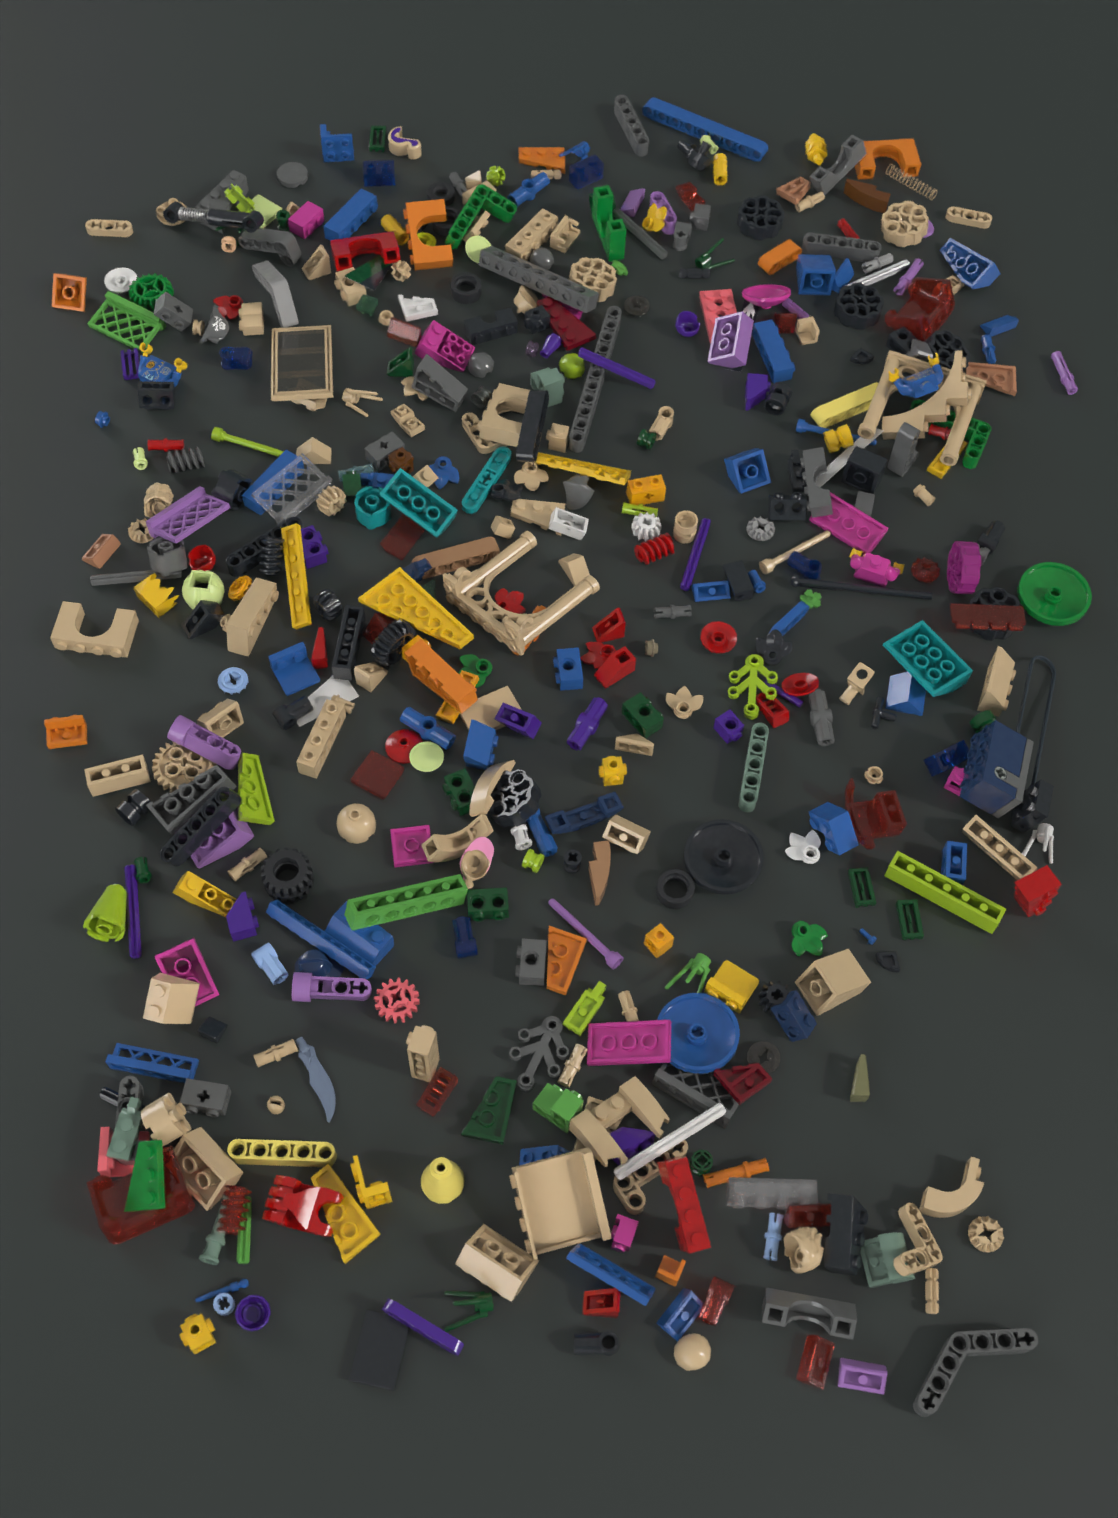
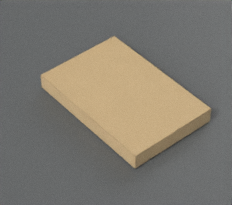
[460,686,522,730]

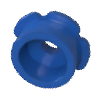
[95,411,110,428]

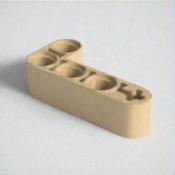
[613,1140,688,1215]

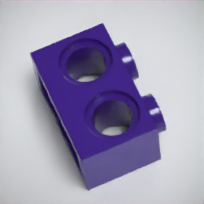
[301,525,329,569]

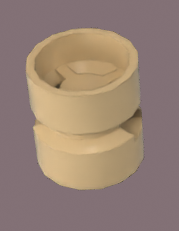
[673,510,698,544]

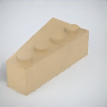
[226,578,279,657]

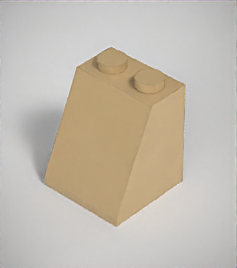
[795,949,871,1016]

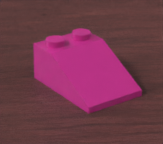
[154,938,219,1006]

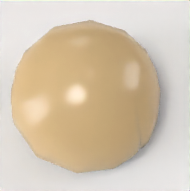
[674,1333,711,1371]

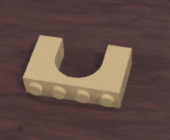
[477,383,530,447]
[50,601,139,658]

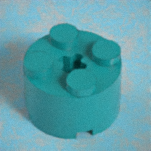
[354,486,391,529]

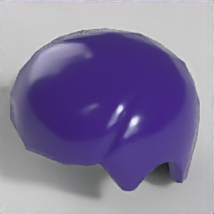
[675,311,700,337]
[235,1295,271,1331]

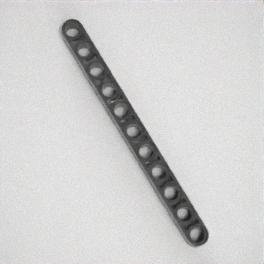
[569,306,622,453]

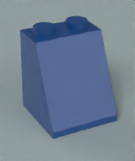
[796,254,836,295]

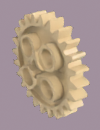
[152,742,216,793]

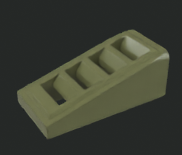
[850,1054,870,1102]

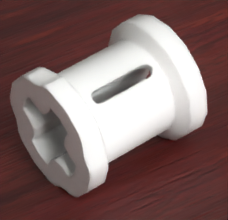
[510,824,532,850]

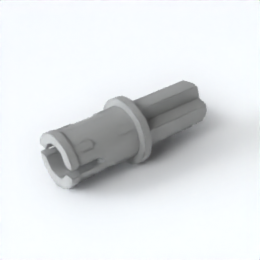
[862,253,893,273]

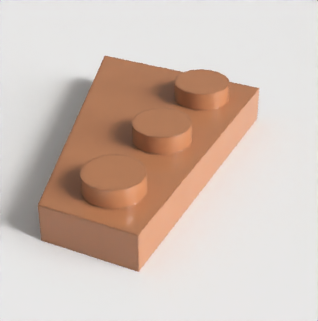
[965,362,1017,396]

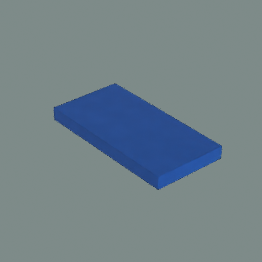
[566,1243,656,1306]

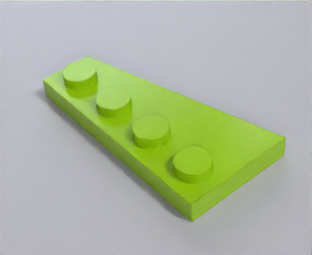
[238,753,275,825]

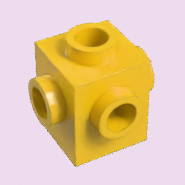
[599,756,627,786]
[179,1314,216,1354]

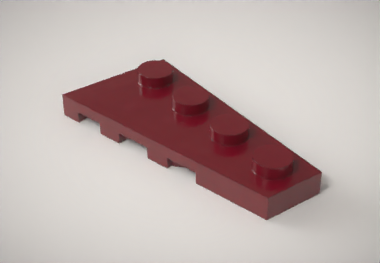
[536,296,596,351]

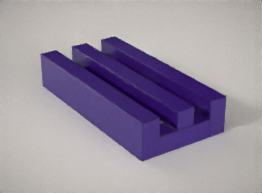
[120,348,139,380]

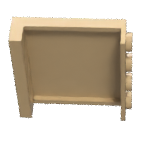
[509,1147,612,1260]

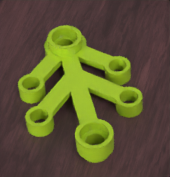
[728,654,778,720]

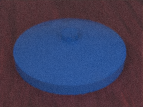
[657,993,740,1074]

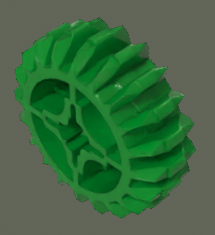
[128,273,174,313]

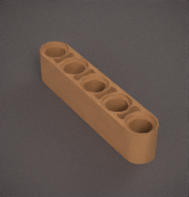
[412,537,500,579]

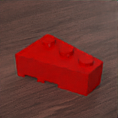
[1014,865,1062,918]

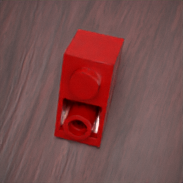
[594,646,636,689]

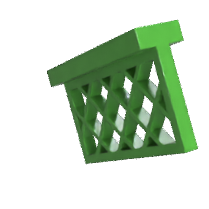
[88,291,166,353]

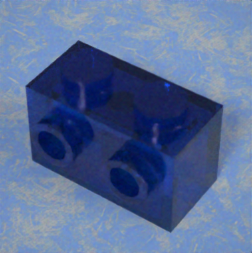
[569,154,604,190]
[363,160,395,186]

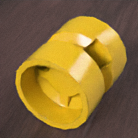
[823,424,854,453]

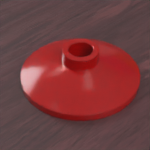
[700,621,737,653]
[782,673,819,696]
[385,729,423,764]

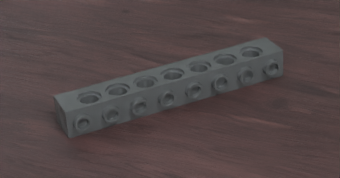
[478,246,599,313]

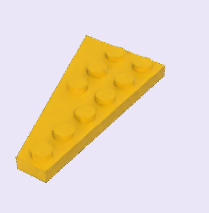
[536,452,631,485]

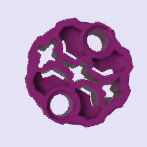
[947,541,981,594]

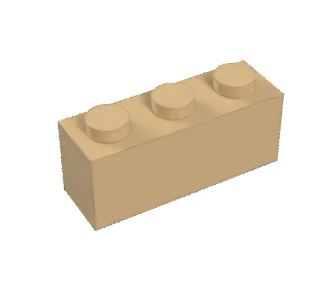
[84,754,151,797]

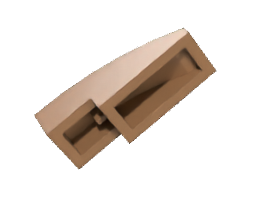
[588,840,611,906]

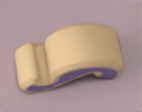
[388,127,422,159]

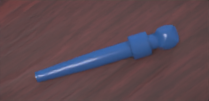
[195,1279,249,1303]

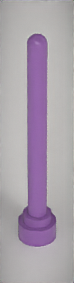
[548,899,624,970]

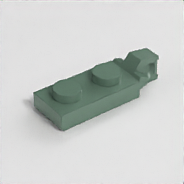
[106,1097,142,1162]

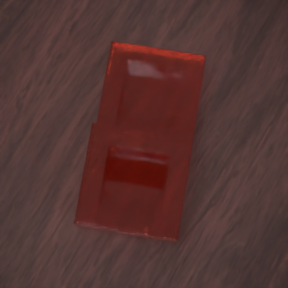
[676,182,705,211]

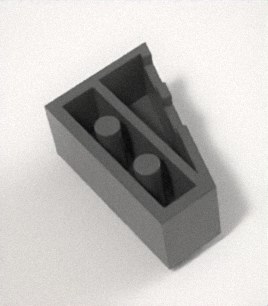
[412,354,468,412]

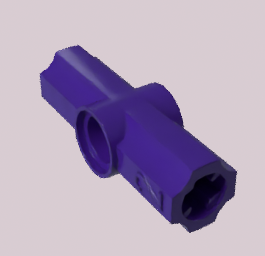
[567,697,608,751]

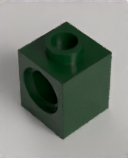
[342,471,362,497]

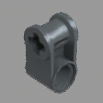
[673,221,692,251]

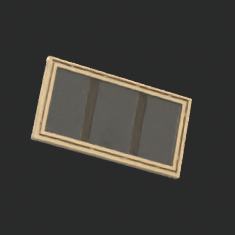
[271,325,333,401]

